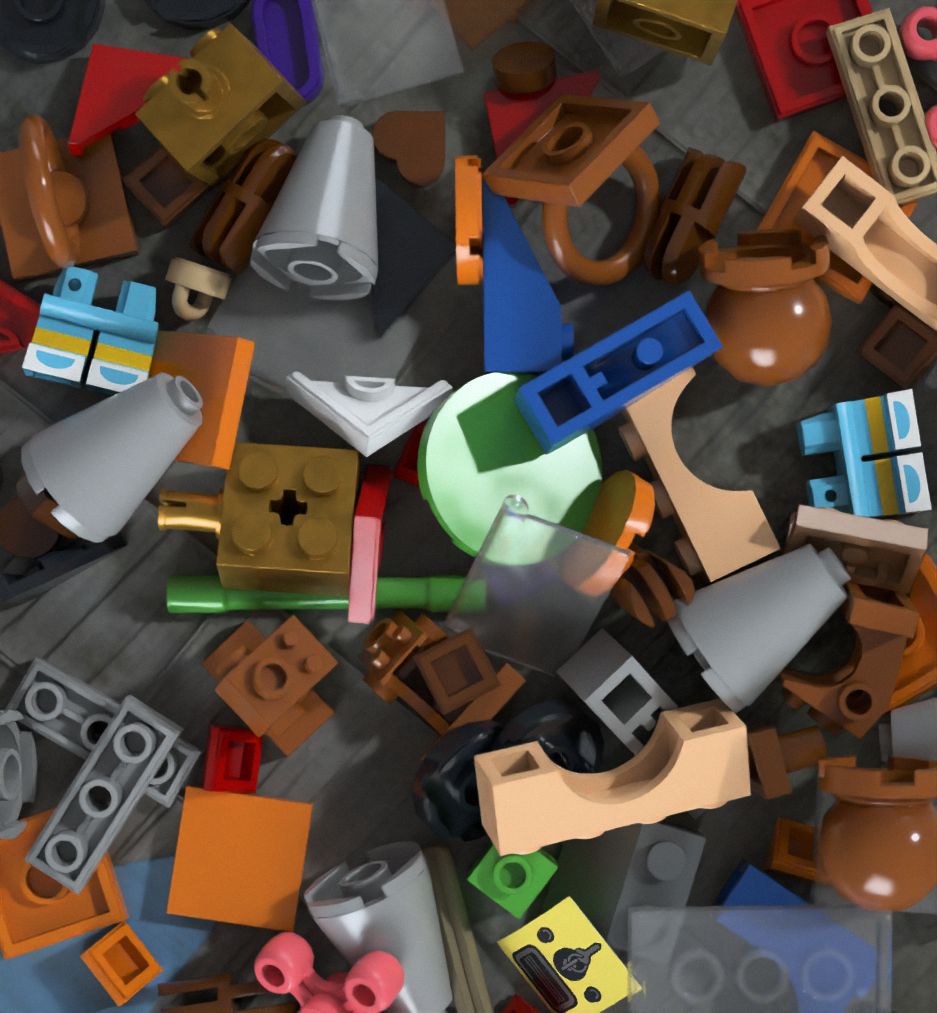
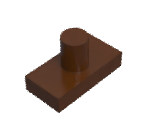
[746,722,827,800]

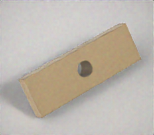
[826,8,937,206]

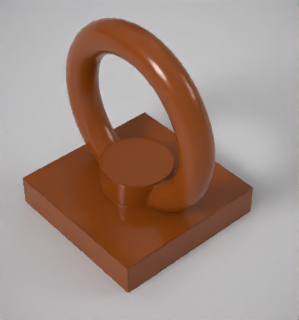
[482,94,661,286]
[0,114,140,282]

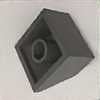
[540,820,707,964]

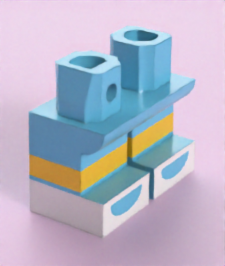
[22,266,159,396]
[796,389,932,518]

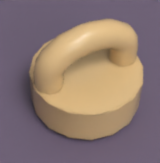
[165,257,232,320]

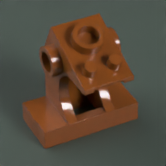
[778,582,920,739]
[357,609,526,762]
[201,615,339,757]

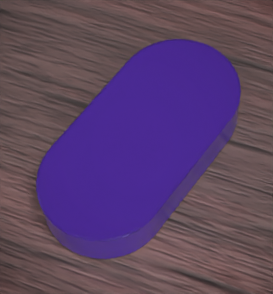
[250,0,324,107]

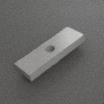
[5,657,203,808]
[24,695,184,894]

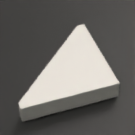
[285,371,453,457]

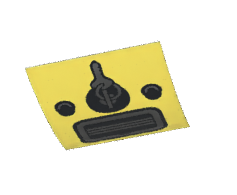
[497,896,641,1013]

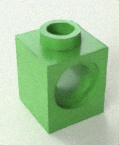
[467,840,558,920]

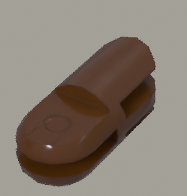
[189,138,297,275]
[644,147,746,285]
[609,544,695,627]
[157,972,300,1013]

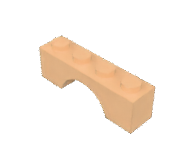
[792,156,937,332]
[618,367,781,583]
[474,699,751,856]

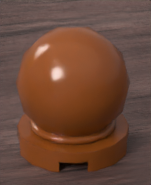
[699,229,832,387]
[817,755,937,912]

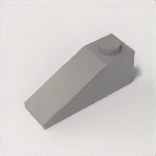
[556,628,706,820]

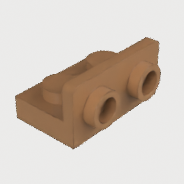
[784,504,928,593]

